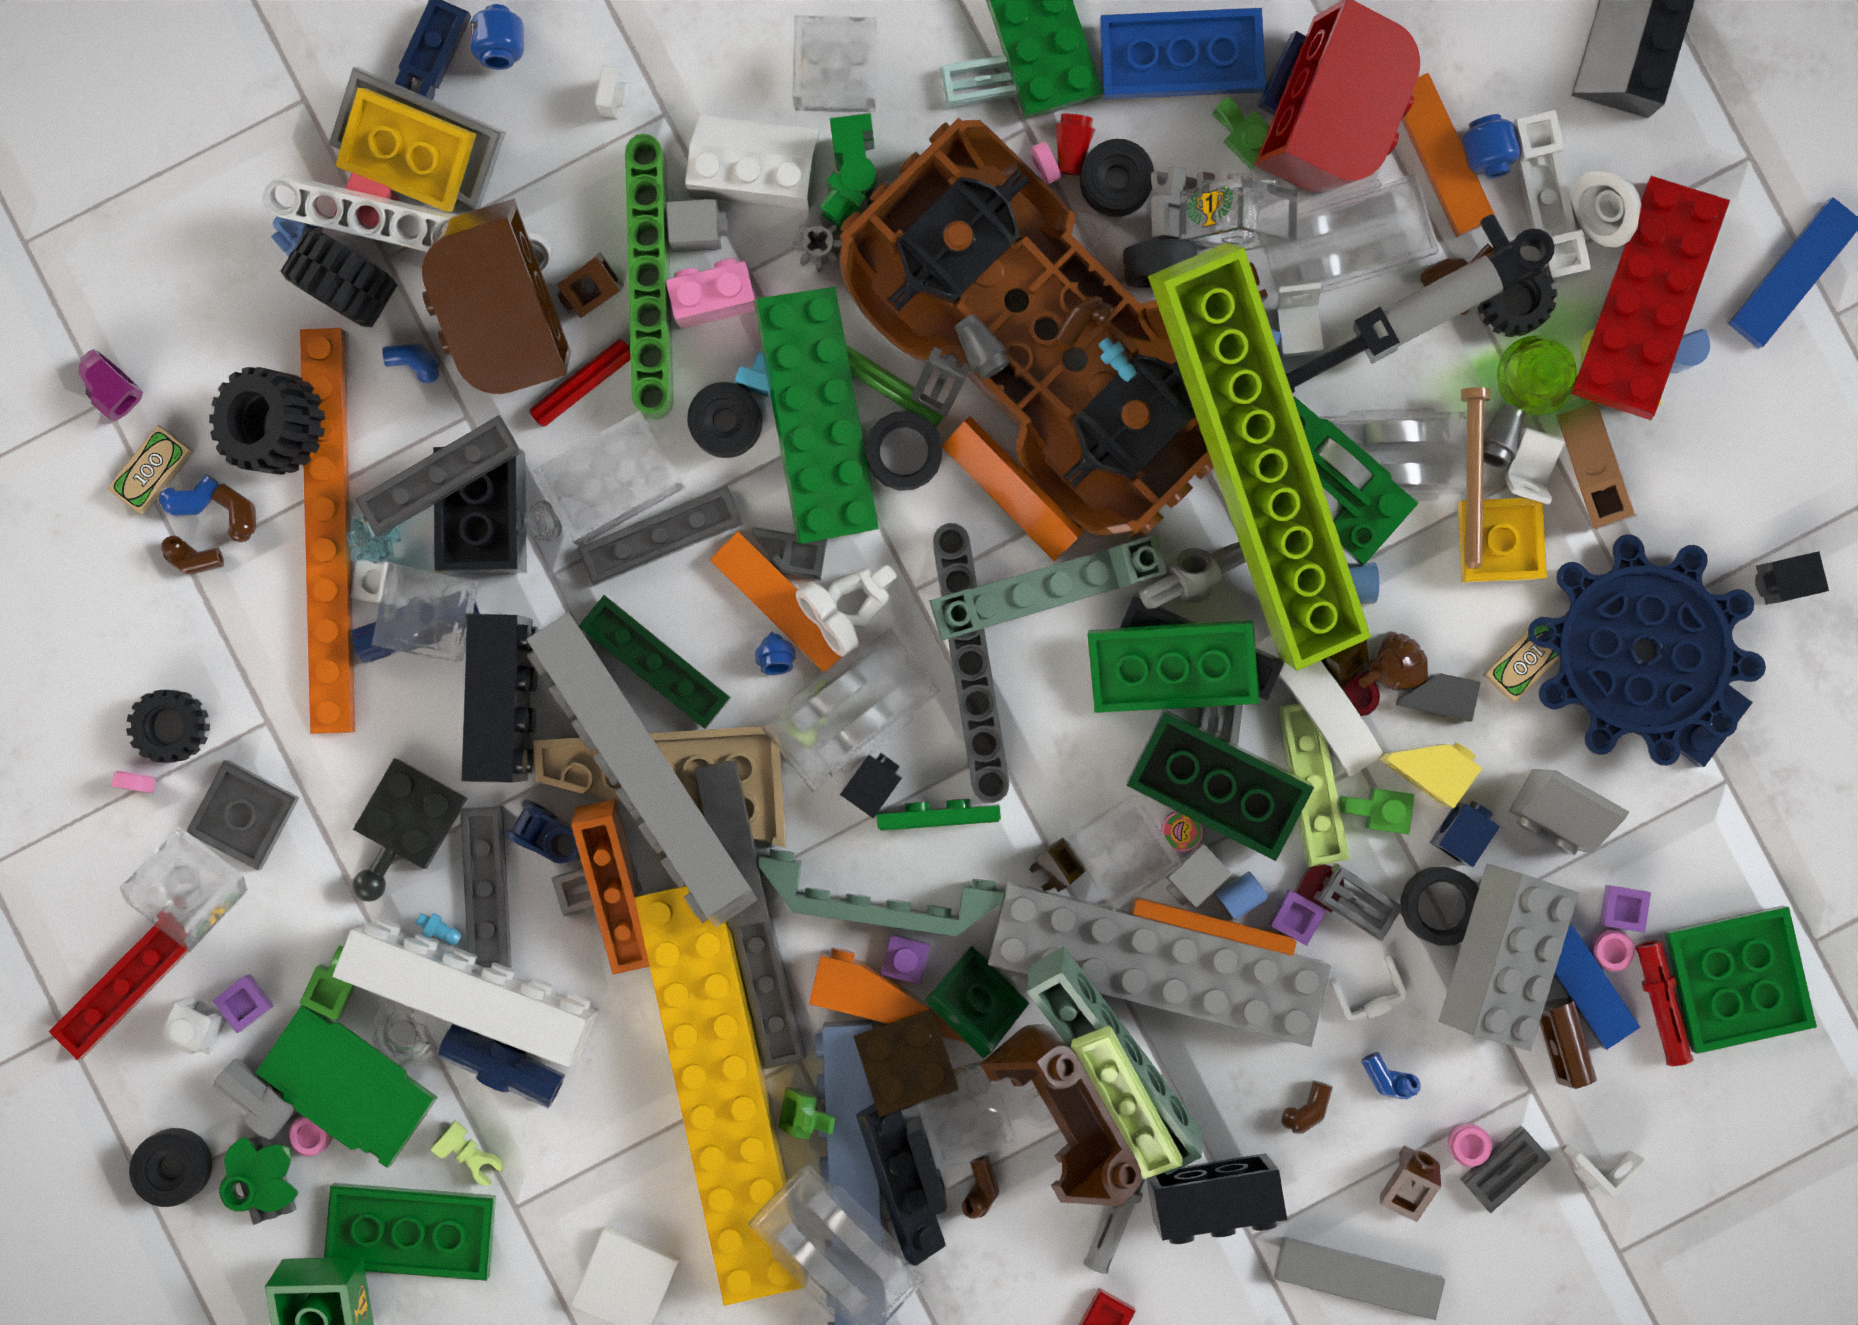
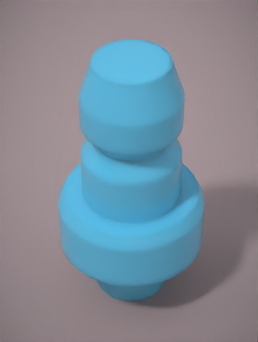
[1098,337,1137,382]
[415,913,462,946]

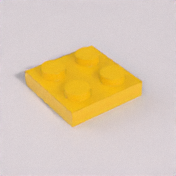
[1457,498,1547,583]

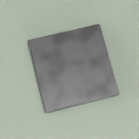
[186,760,300,870]

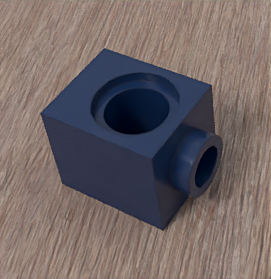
[1429,801,1500,867]

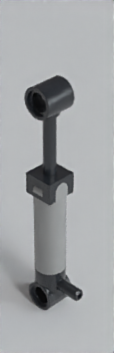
[1285,214,1555,393]

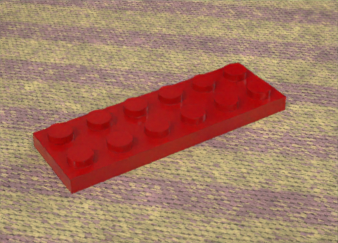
[1571,176,1730,420]

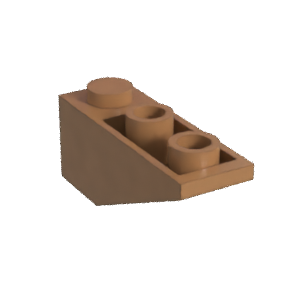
[1556,402,1637,530]

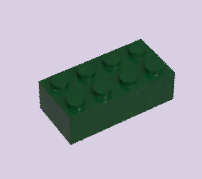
[1126,709,1314,861]

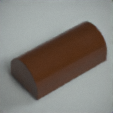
[1539,998,1597,1089]

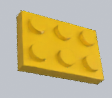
[335,88,477,212]

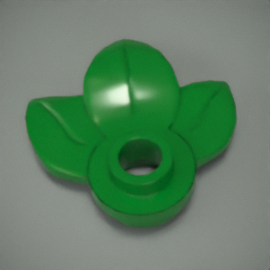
[219,1137,298,1213]

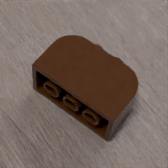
[422,198,571,394]

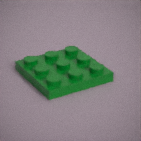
[1664,905,1817,1054]

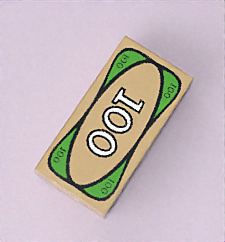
[107,425,194,515]
[1483,616,1559,703]

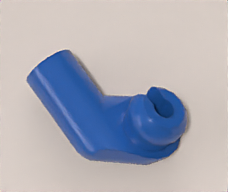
[382,343,440,383]
[159,474,220,516]
[1361,1052,1421,1099]

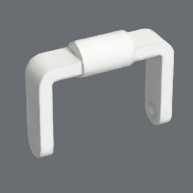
[1329,955,1407,1021]

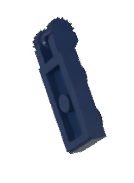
[394,0,472,100]

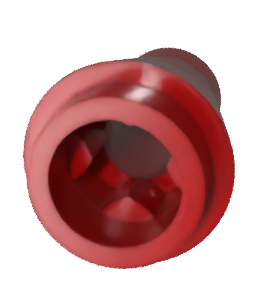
[1056,113,1096,176]

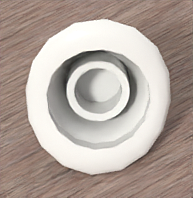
[1570,170,1641,248]

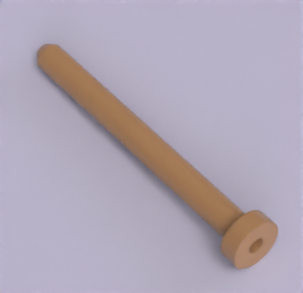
[1461,387,1490,569]

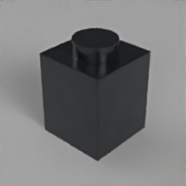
[1755,551,1829,605]
[840,752,902,818]

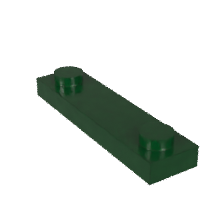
[578,595,731,729]

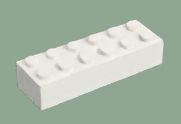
[332,919,599,1068]

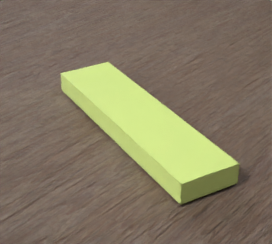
[1277,703,1350,867]
[1071,1025,1182,1179]

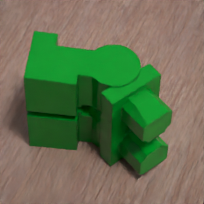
[819,113,877,232]

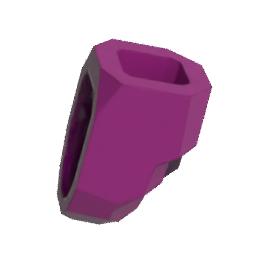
[79,349,143,421]

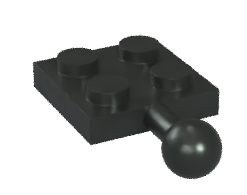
[352,758,468,902]

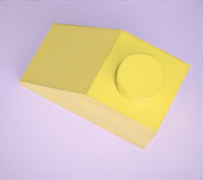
[1378,742,1483,808]

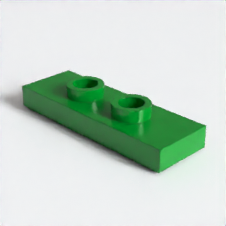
[877,799,1001,831]

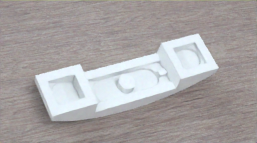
[1514,109,1591,279]
[1256,635,1383,778]

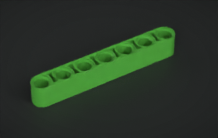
[625,134,673,420]

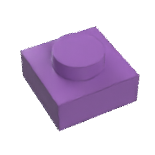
[1599,884,1651,933]
[1268,889,1326,946]
[881,934,930,985]
[213,974,274,1033]

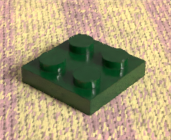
[924,946,1030,1059]

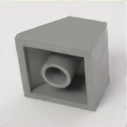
[1509,769,1629,855]

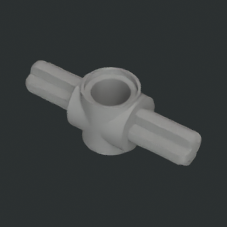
[1139,542,1246,609]

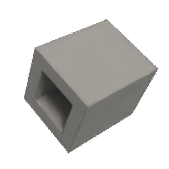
[667,199,728,252]
[1164,842,1232,908]

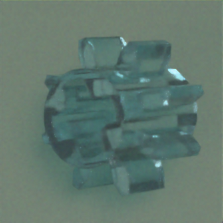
[346,515,401,564]

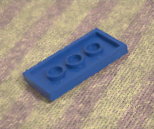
[1099,8,1266,100]

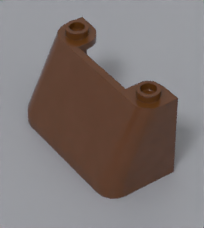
[980,1024,1141,1206]

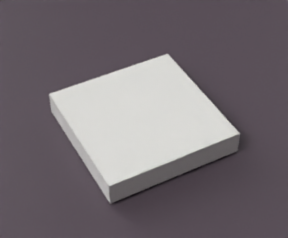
[571,1227,680,1325]

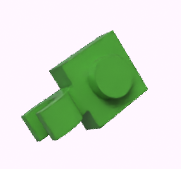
[1212,96,1270,170]
[1340,788,1415,834]
[299,944,355,1021]
[778,1087,835,1139]

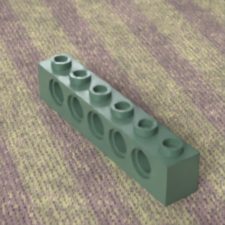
[1026,946,1202,1175]

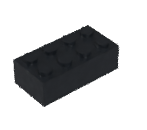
[462,613,539,783]

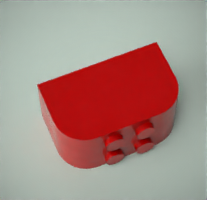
[1254,0,1420,193]

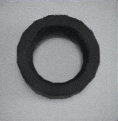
[865,411,942,491]
[1400,867,1479,946]

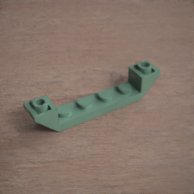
[929,534,1168,641]
[758,849,1004,936]

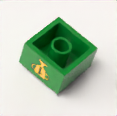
[265,1257,374,1325]

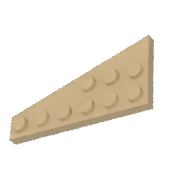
[533,725,786,848]

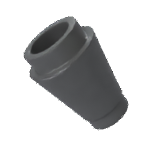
[954,314,1010,380]
[1483,404,1525,468]

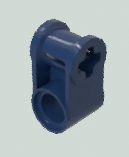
[504,798,580,864]

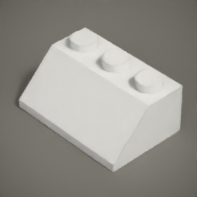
[685,115,820,211]

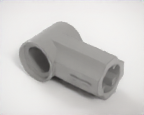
[211,1058,296,1139]

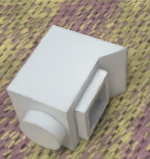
[160,997,226,1055]

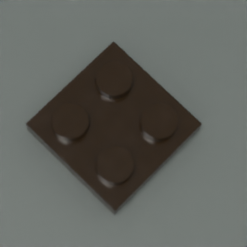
[853,1009,960,1118]

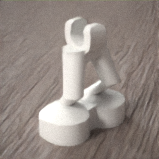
[796,565,897,657]

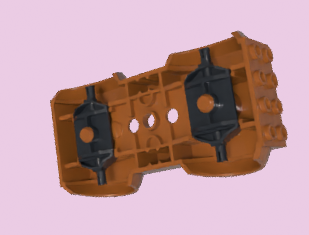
[840,117,1214,538]

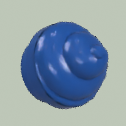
[755,631,796,675]

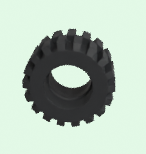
[281,229,398,327]
[209,367,325,475]

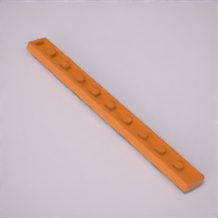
[300,328,355,734]

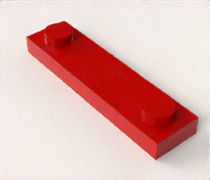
[48,913,199,1060]

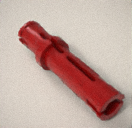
[1635,940,1694,1066]

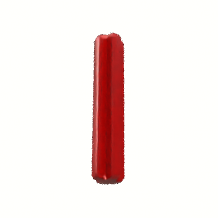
[529,339,631,427]

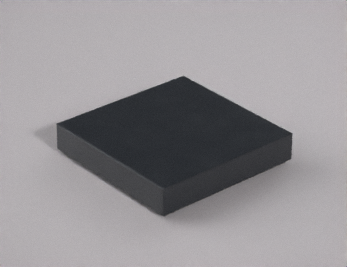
[906,1116,948,1216]

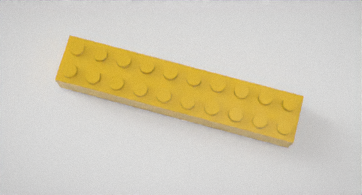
[635,885,808,1306]

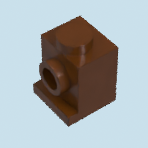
[556,252,624,318]

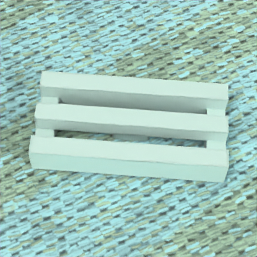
[940,55,1018,109]

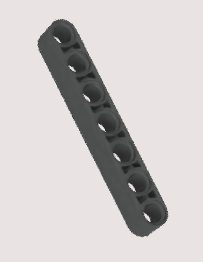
[933,523,1009,803]

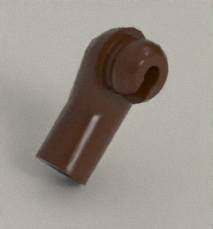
[212,483,256,543]
[1281,1080,1333,1134]

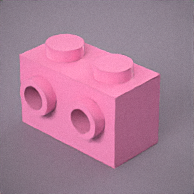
[666,258,756,329]

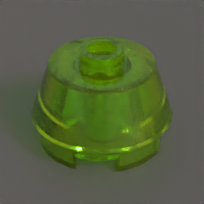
[1497,335,1578,416]

